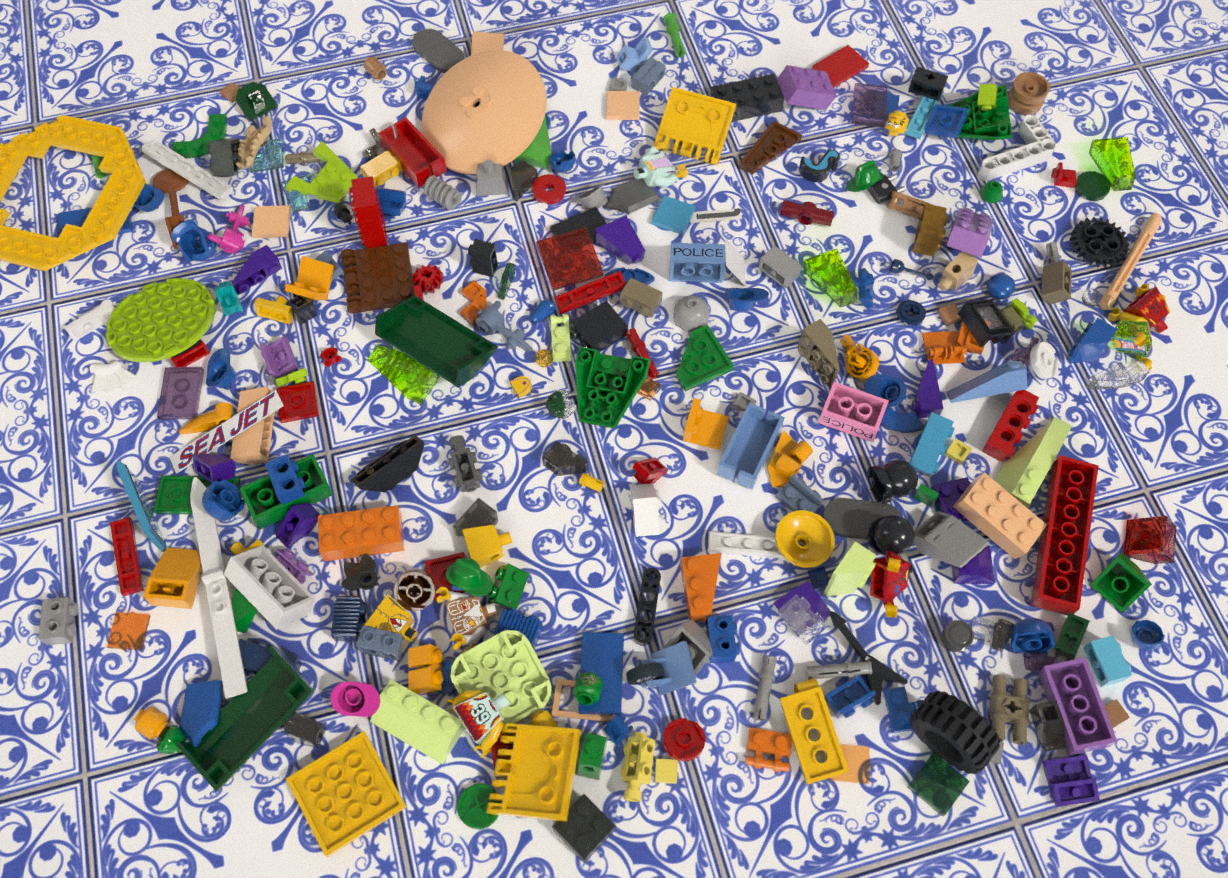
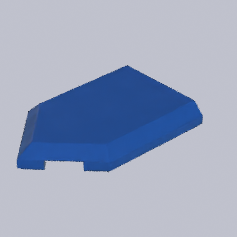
[179,680,223,747]

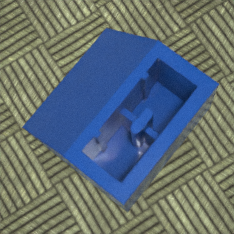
[1067,317,1117,364]

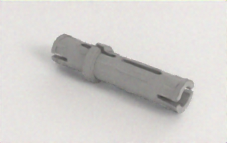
[752,655,777,721]
[807,660,872,679]

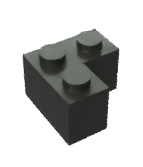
[208,139,240,176]

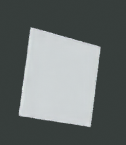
[726,239,746,287]

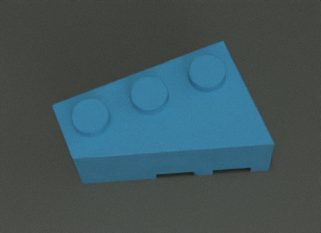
[909,412,955,477]

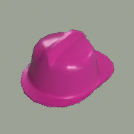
[330,681,380,717]

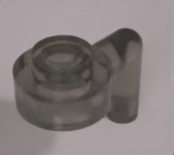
[361,127,381,159]

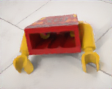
[1108,284,1170,333]

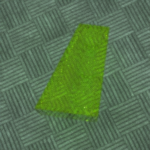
[1088,137,1136,191]
[803,248,858,308]

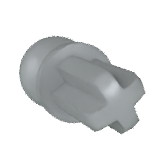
[1046,242,1061,265]

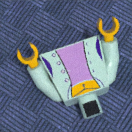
[634,135,688,188]

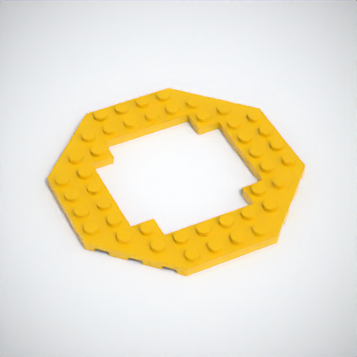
[0,115,146,271]

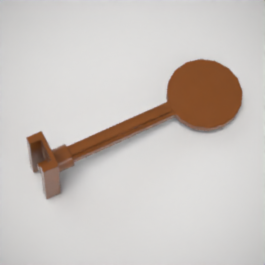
[153,169,188,249]

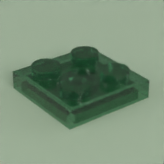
[907,752,970,817]

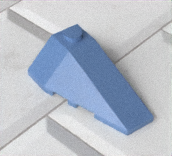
[946,361,1028,403]

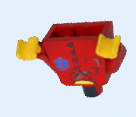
[870,551,913,618]

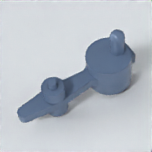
[475,301,533,353]

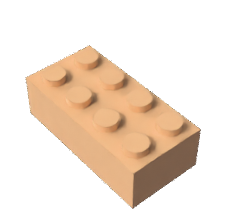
[953,472,1047,559]

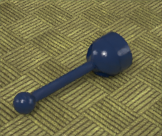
[890,259,933,280]

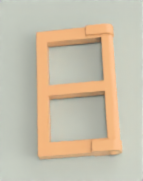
[551,679,616,722]

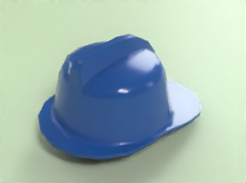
[133,184,164,212]
[725,288,769,312]
[206,348,236,390]
[863,374,907,407]

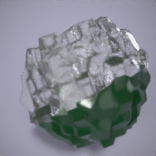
[545,389,577,419]

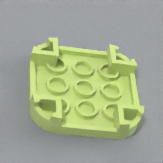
[450,630,552,729]

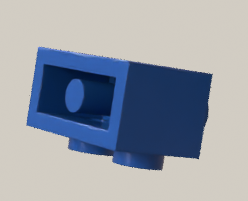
[706,615,740,663]

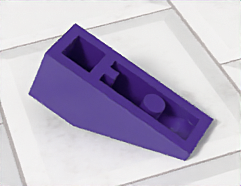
[912,359,944,418]

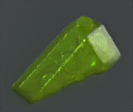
[368,345,441,405]

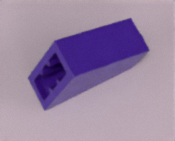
[594,216,646,265]

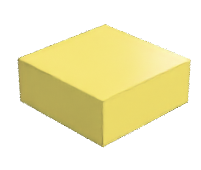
[944,438,972,465]
[655,759,678,784]

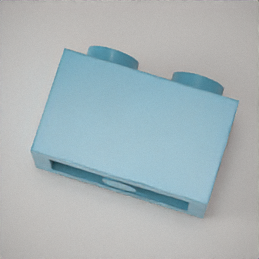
[1083,635,1132,687]

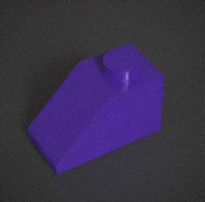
[193,454,236,483]
[275,502,320,548]

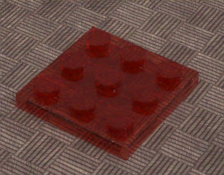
[536,227,604,291]

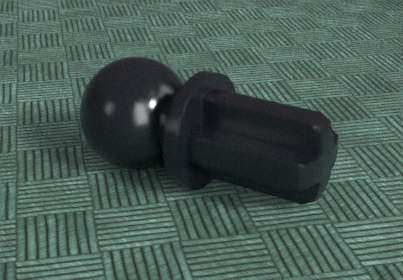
[333,203,353,224]

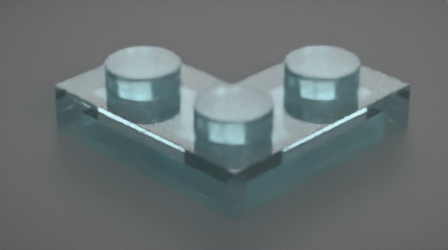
[248,138,284,173]
[281,173,315,213]

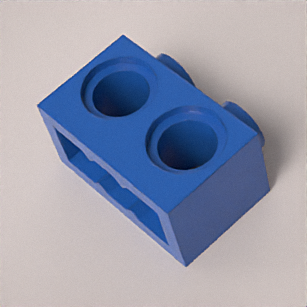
[265,454,306,505]

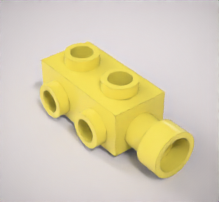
[620,732,655,802]

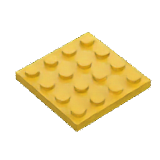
[286,731,407,858]

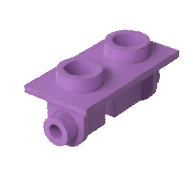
[274,548,314,584]

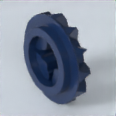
[896,300,926,326]

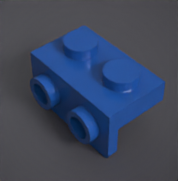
[376,187,406,216]
[824,675,876,719]

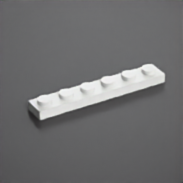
[142,139,233,200]

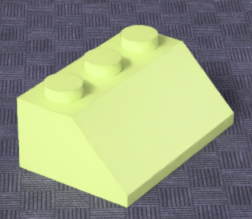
[823,541,877,597]

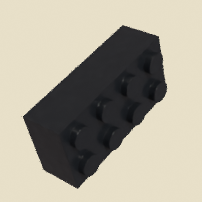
[710,74,784,122]

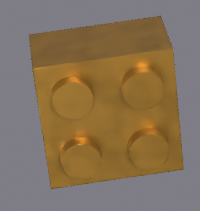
[913,204,948,257]

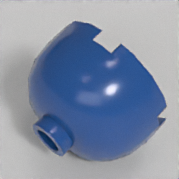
[202,480,245,520]
[1011,618,1055,658]

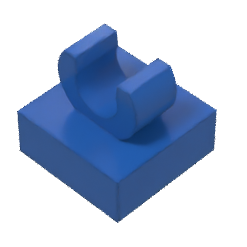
[603,714,633,746]

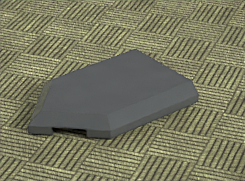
[606,178,659,214]

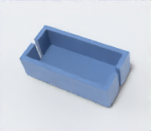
[717,402,785,490]

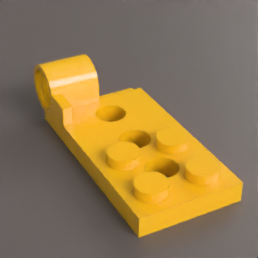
[780,678,849,785]

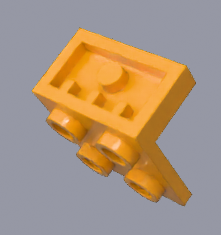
[285,256,334,300]
[683,398,729,450]

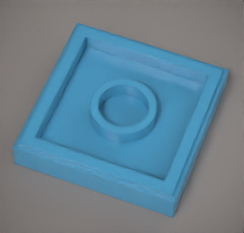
[651,195,696,235]

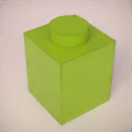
[977,84,998,111]

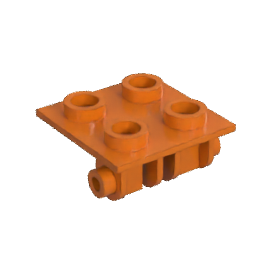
[922,331,967,365]

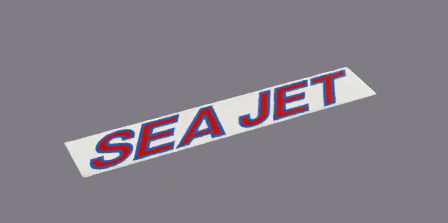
[169,390,284,474]

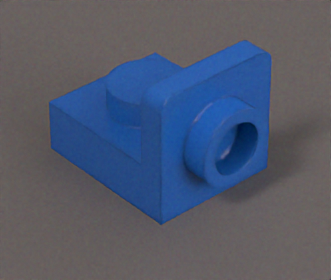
[414,75,434,100]

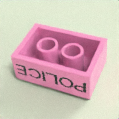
[819,382,889,442]

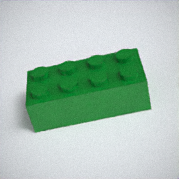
[239,454,333,529]

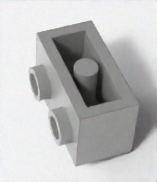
[759,245,802,289]
[38,597,78,646]

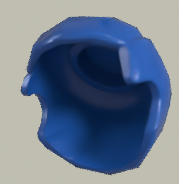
[549,150,575,173]
[987,273,1015,300]
[1130,620,1165,651]

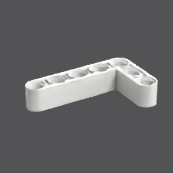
[978,115,1056,181]

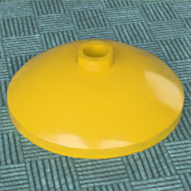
[775,510,835,568]

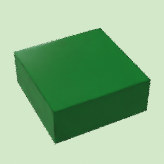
[913,484,939,507]

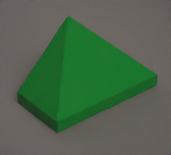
[231,588,258,634]

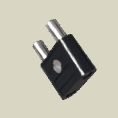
[867,174,906,204]

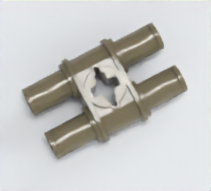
[989,674,1031,745]

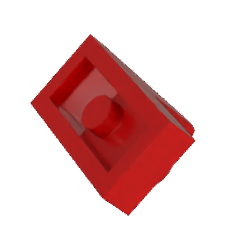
[633,457,668,484]

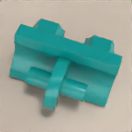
[214,281,243,316]

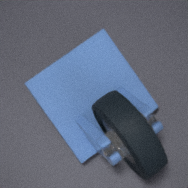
[626,641,697,695]

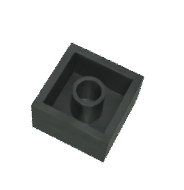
[552,794,616,863]

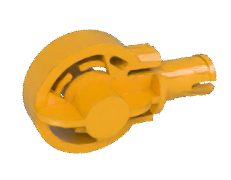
[840,335,879,380]

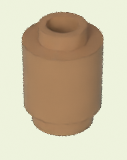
[364,56,387,80]

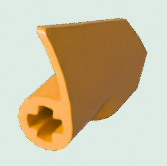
[767,431,813,487]

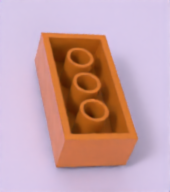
[318,505,405,562]

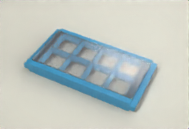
[116,461,167,552]

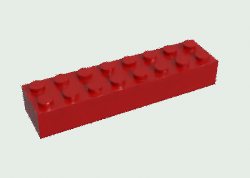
[1030,455,1099,616]

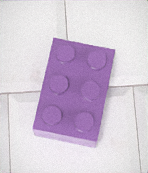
[777,65,837,110]

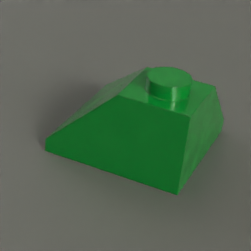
[1090,552,1152,613]

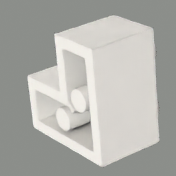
[630,483,663,537]

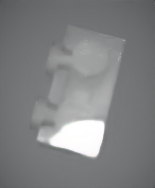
[778,594,825,646]

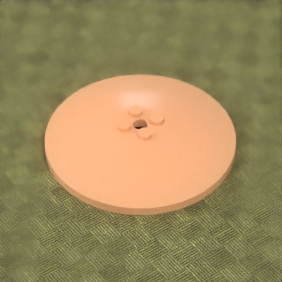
[422,50,547,174]

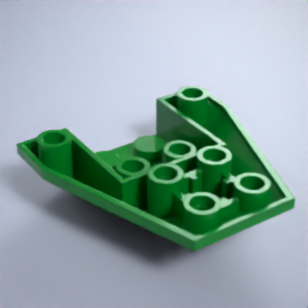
[947,85,1013,140]
[575,347,651,429]

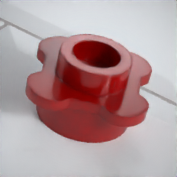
[320,348,342,367]

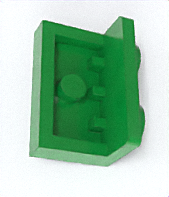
[487,563,529,610]

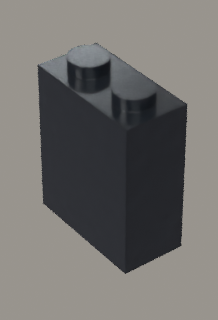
[570,301,628,352]

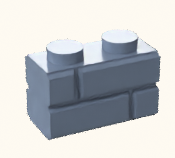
[631,57,666,96]

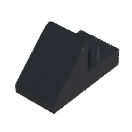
[287,295,317,324]

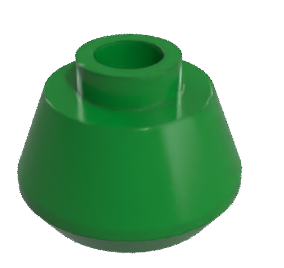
[980,181,1003,203]
[156,725,186,754]

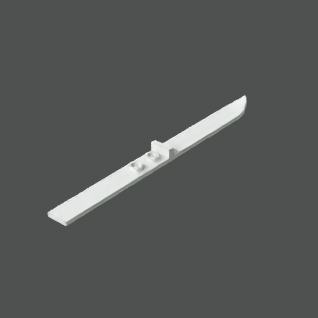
[190,477,248,699]

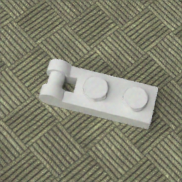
[64,300,115,341]

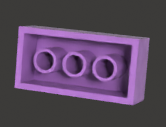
[946,208,993,257]
[1038,657,1118,756]

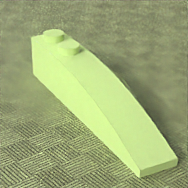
[995,417,1072,507]

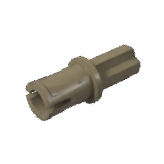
[285,151,320,165]

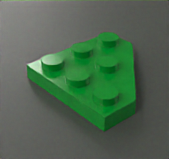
[676,324,735,392]

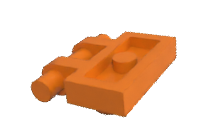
[745,727,792,772]

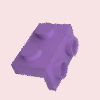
[259,336,298,378]

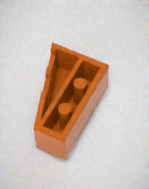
[680,553,721,623]

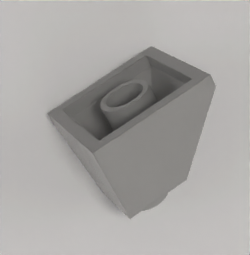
[663,619,713,676]

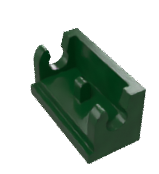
[1054,612,1090,661]

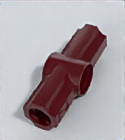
[780,200,834,227]

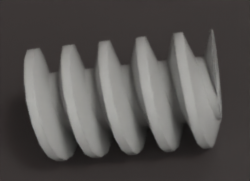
[424,175,462,210]

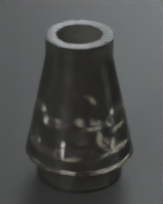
[991,619,1014,652]

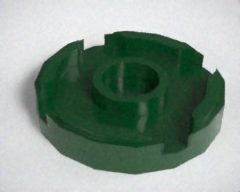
[1075,171,1111,201]

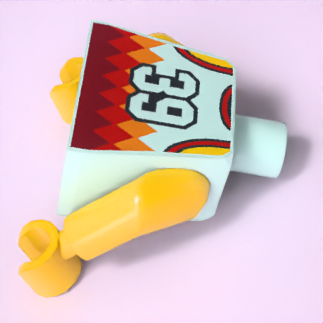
[446,690,510,758]

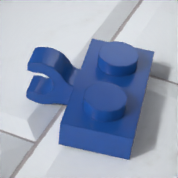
[852,268,875,308]
[883,686,923,733]

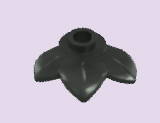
[341,554,378,591]

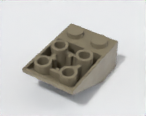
[797,319,840,388]

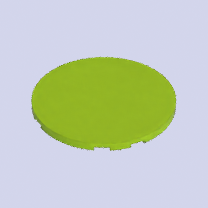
[105,278,216,362]

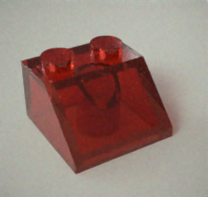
[1124,516,1177,564]

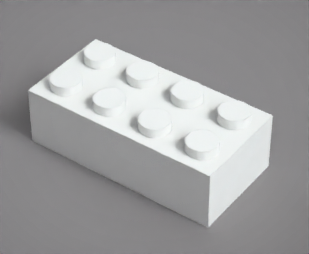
[224,545,315,630]

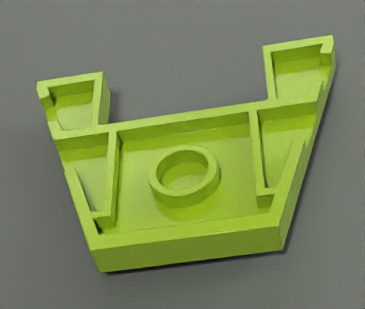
[286,141,358,203]

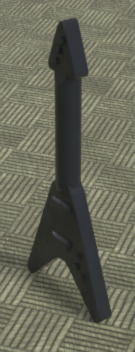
[830,611,908,706]

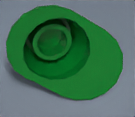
[846,160,884,192]
[446,558,493,597]

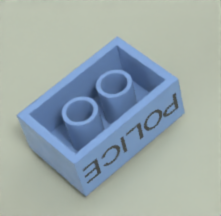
[669,242,725,283]

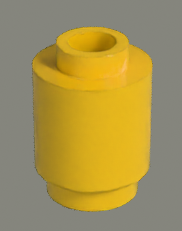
[530,709,559,727]

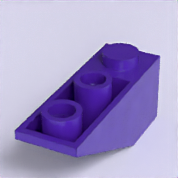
[232,245,282,295]

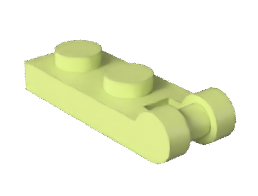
[550,314,571,362]

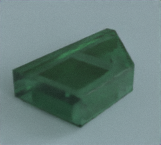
[498,262,515,300]

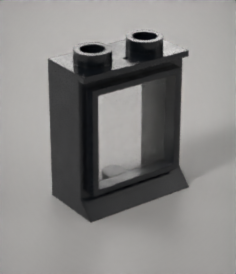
[958,298,1017,347]

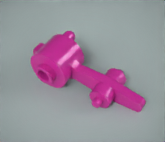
[208,204,251,254]

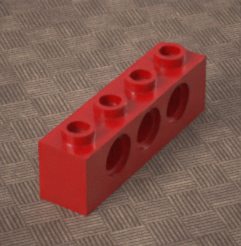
[982,390,1040,462]

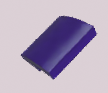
[773,581,831,637]
[1042,754,1100,807]

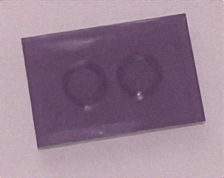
[851,83,888,128]
[157,367,204,420]

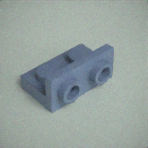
[776,475,823,513]
[356,626,403,662]

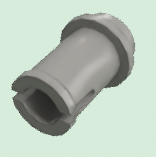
[889,149,903,172]

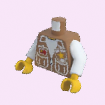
[435,587,497,650]

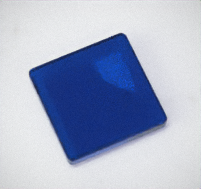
[807,567,829,588]

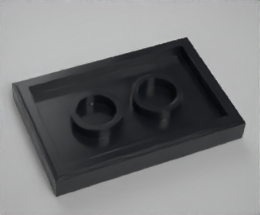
[550,207,607,255]

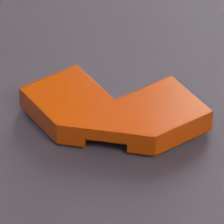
[460,280,487,325]

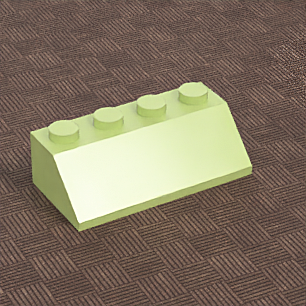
[370,679,466,765]

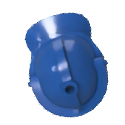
[171,219,216,262]

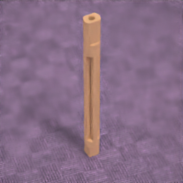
[1099,213,1162,310]

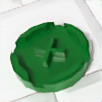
[457,783,501,830]

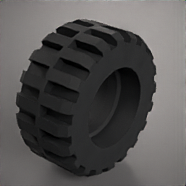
[910,691,1000,774]

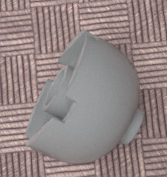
[673,295,709,332]

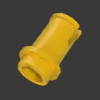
[579,473,605,493]

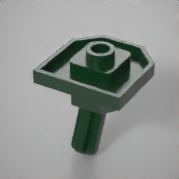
[235,82,278,122]

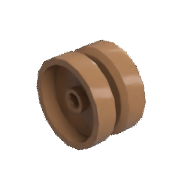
[1008,72,1050,115]

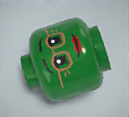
[573,672,603,705]

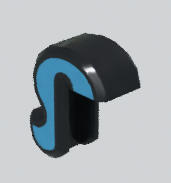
[798,149,840,182]

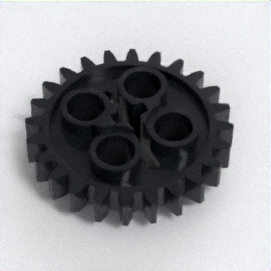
[1069,217,1130,268]

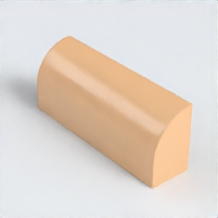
[230,386,275,465]

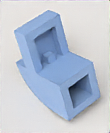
[616,37,653,71]

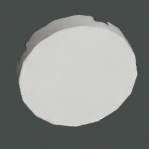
[1030,342,1059,379]

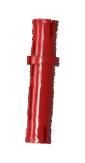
[625,328,660,379]

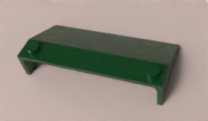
[375,295,498,388]
[175,646,314,792]

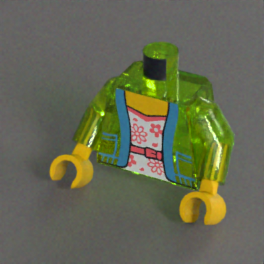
[1110,320,1152,373]

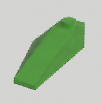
[515,116,552,169]

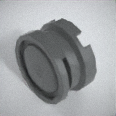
[941,620,974,653]

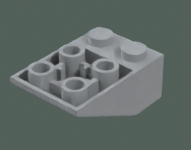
[914,511,989,568]

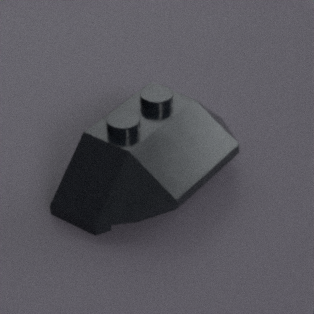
[351,435,425,492]

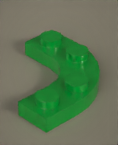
[172,114,228,159]

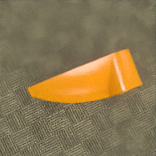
[179,402,233,434]

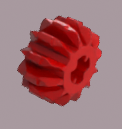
[413,263,443,294]

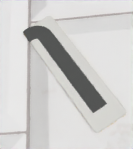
[690,208,742,223]

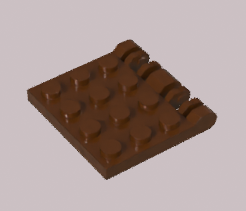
[341,242,415,314]

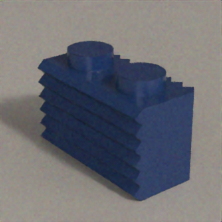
[331,596,367,642]

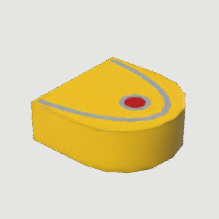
[510,376,532,398]

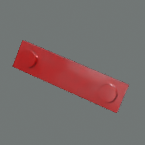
[554,271,626,314]
[110,517,144,597]

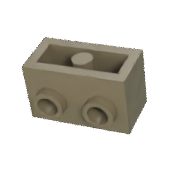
[1040,260,1072,305]
[620,278,663,318]

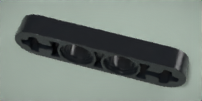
[634,567,661,646]

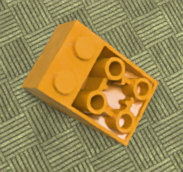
[143,547,202,609]

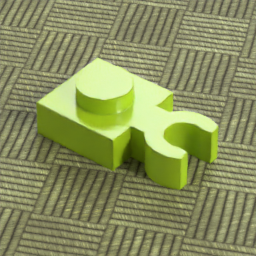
[1008,298,1038,330]
[275,368,309,387]

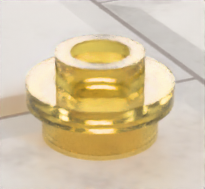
[535,349,554,367]

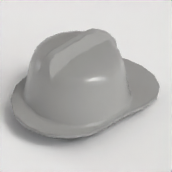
[568,183,608,210]

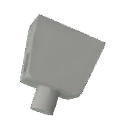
[475,160,508,196]

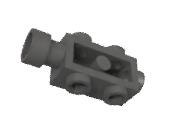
[448,435,483,493]

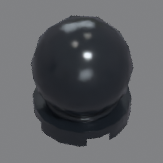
[867,460,918,504]
[867,515,915,555]

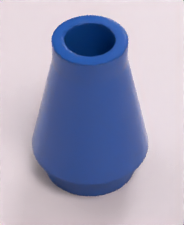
[529,299,556,325]

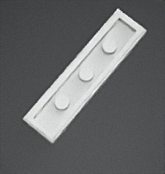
[707,531,785,559]

